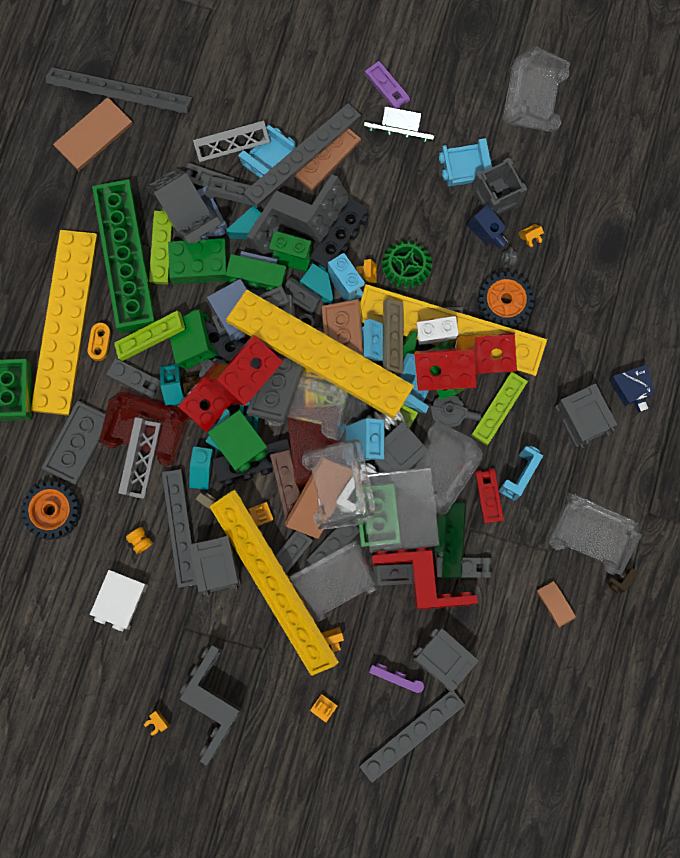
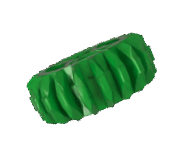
[382,239,432,290]

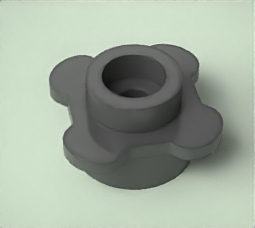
[501,247,517,268]

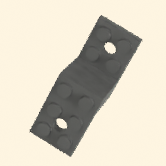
[145,168,221,244]
[246,175,349,257]
[180,645,242,766]

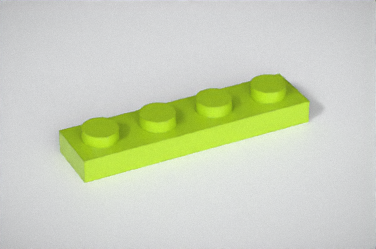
[149,211,173,284]
[115,311,185,361]
[471,372,528,446]

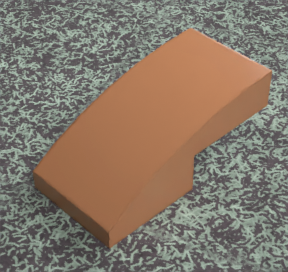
[537,581,576,628]

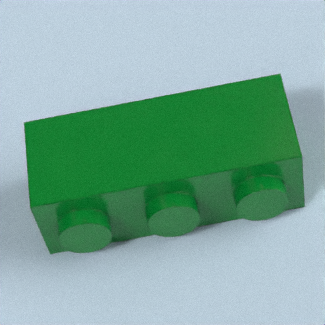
[226,254,287,292]

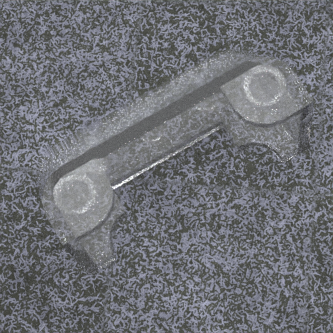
[503,46,570,132]
[265,371,352,440]
[395,421,483,515]
[302,439,375,530]
[548,493,642,575]
[288,541,378,623]

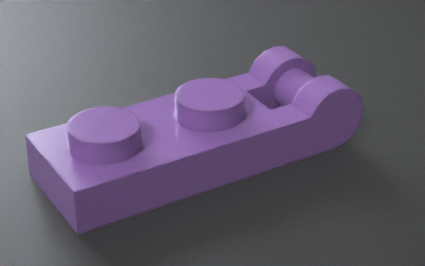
[365,61,410,109]
[369,663,424,693]

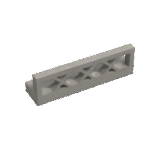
[193,121,270,163]
[118,417,162,499]

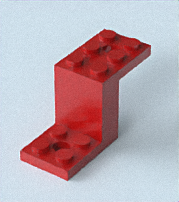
[414,332,517,391]
[177,335,283,432]
[371,547,478,610]

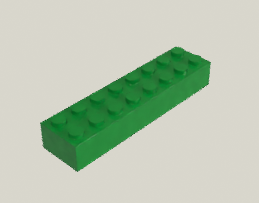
[92,179,156,334]

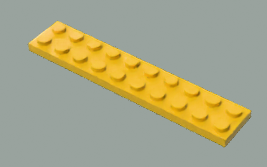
[31,230,98,416]
[360,284,547,376]
[226,290,414,419]
[209,490,339,676]

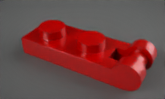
[475,468,504,524]

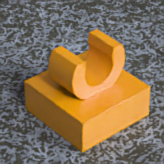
[518,224,544,247]
[356,259,377,283]
[249,502,274,527]
[322,627,344,652]
[310,694,338,722]
[144,710,170,735]

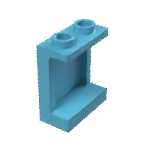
[238,125,296,178]
[439,138,492,187]
[328,253,365,301]
[362,319,383,363]
[398,353,429,413]
[346,418,384,465]
[499,446,543,501]

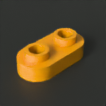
[88,323,111,361]

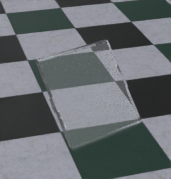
[361,467,439,553]

